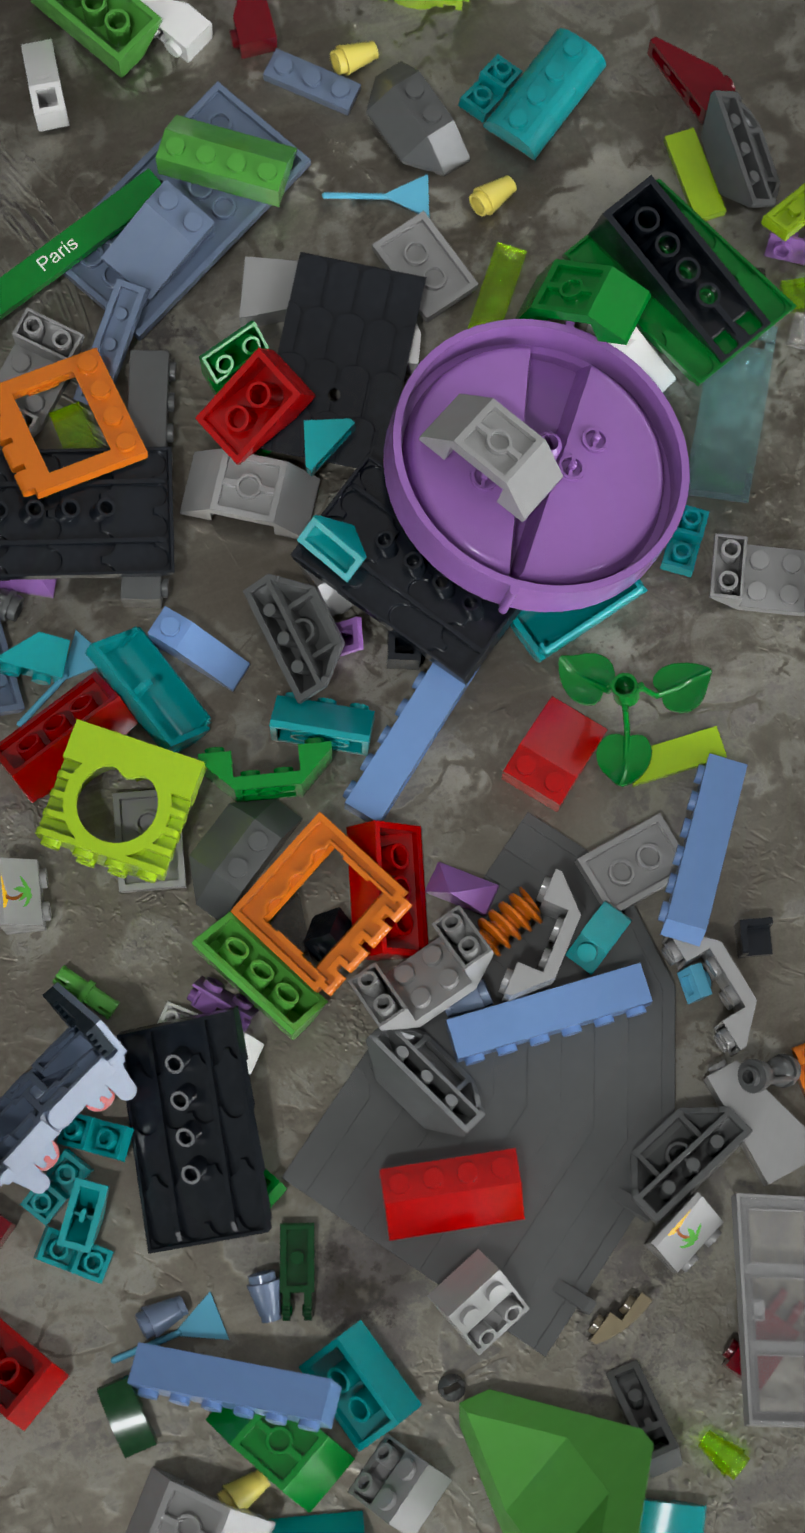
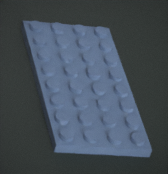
[63,82,311,341]

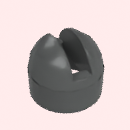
[438,1374,466,1402]

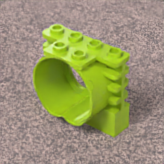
[35,719,206,883]

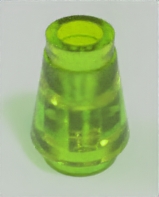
[698,1430,751,1481]

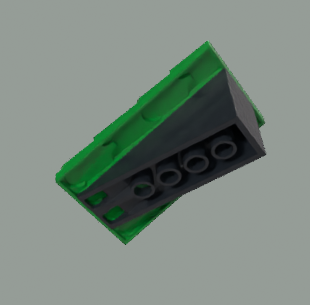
[562,175,797,386]

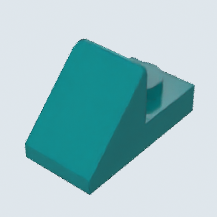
[565,900,633,975]

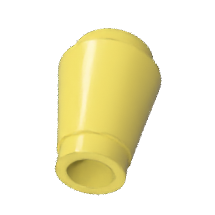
[330,41,379,76]
[469,175,517,217]
[217,1469,271,1509]

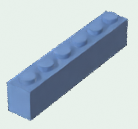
[343,660,480,822]
[658,753,747,946]
[445,963,653,1066]
[127,1342,342,1432]

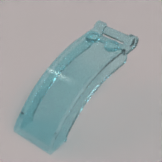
[688,326,778,504]

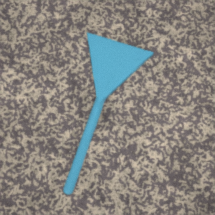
[322,174,429,217]
[17,630,97,727]
[111,1292,229,1364]

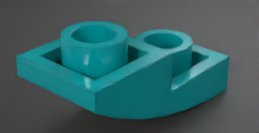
[458,54,523,123]
[660,505,710,578]
[57,1114,134,1162]
[20,1148,94,1226]
[33,1226,114,1284]
[639,1497,707,1533]

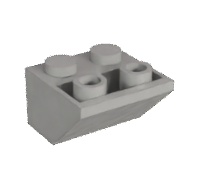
[427,1249,530,1356]
[348,1433,452,1533]

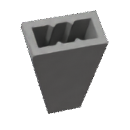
[239,256,298,328]
[703,1059,805,1186]

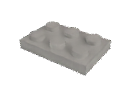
[372,211,479,323]
[112,790,187,893]
[575,813,680,912]

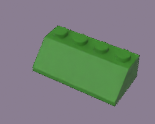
[30,0,162,78]
[155,115,297,207]
[192,912,328,1041]

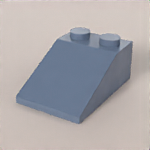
[101,179,215,301]

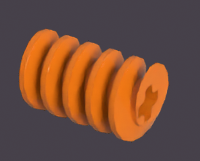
[477,887,543,957]

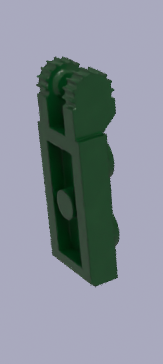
[280,1223,314,1321]

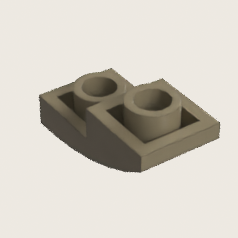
[587,1292,653,1345]

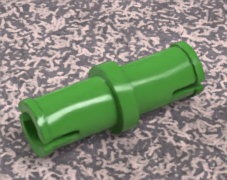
[52,965,120,1020]

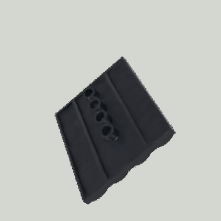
[259,252,427,468]
[0,446,175,581]
[291,454,521,685]
[117,1006,272,1254]

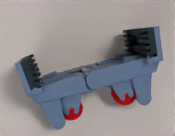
[0,982,137,1194]

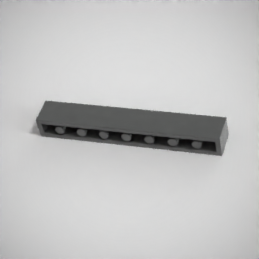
[121,350,176,608]

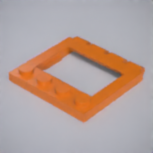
[0,347,148,499]
[230,812,413,996]

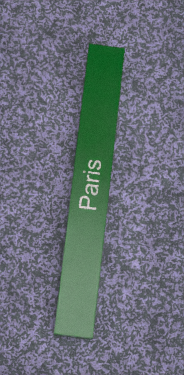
[0,168,162,320]

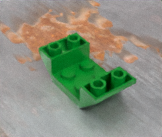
[515,259,651,345]
[199,320,272,457]
[197,737,333,803]
[205,1408,355,1513]

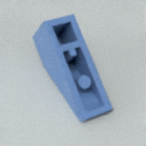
[148,606,250,692]

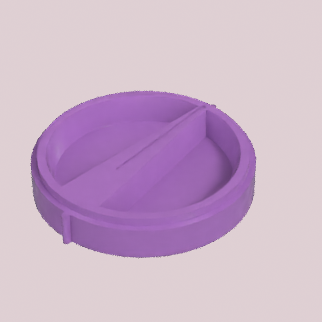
[384,319,690,614]

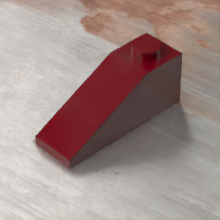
[229,0,278,59]
[647,36,735,125]

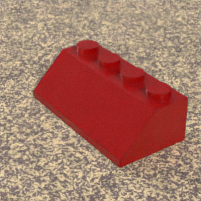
[0,671,138,803]
[346,820,428,961]
[379,1148,525,1241]

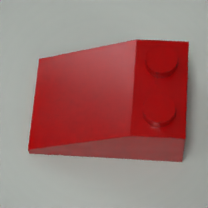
[195,348,316,465]
[501,696,608,812]
[0,1318,69,1431]

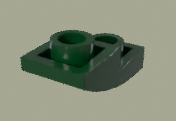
[97,1374,157,1458]

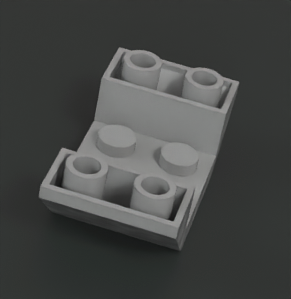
[0,307,84,438]
[419,393,563,522]
[180,448,320,539]
[709,533,805,616]
[498,869,581,1003]
[348,905,494,1031]
[661,937,757,1057]
[126,1467,276,1533]

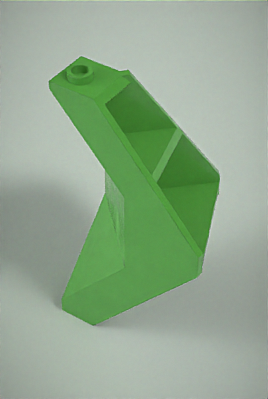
[459,1389,653,1533]

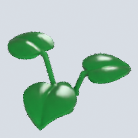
[559,653,712,787]

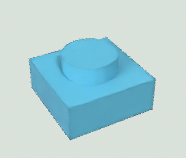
[677,962,712,1004]

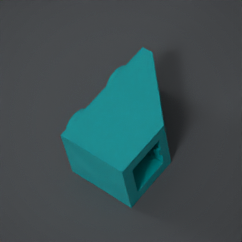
[0,632,70,685]

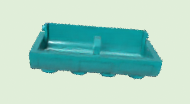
[483,28,606,160]
[510,579,648,663]
[85,626,212,753]

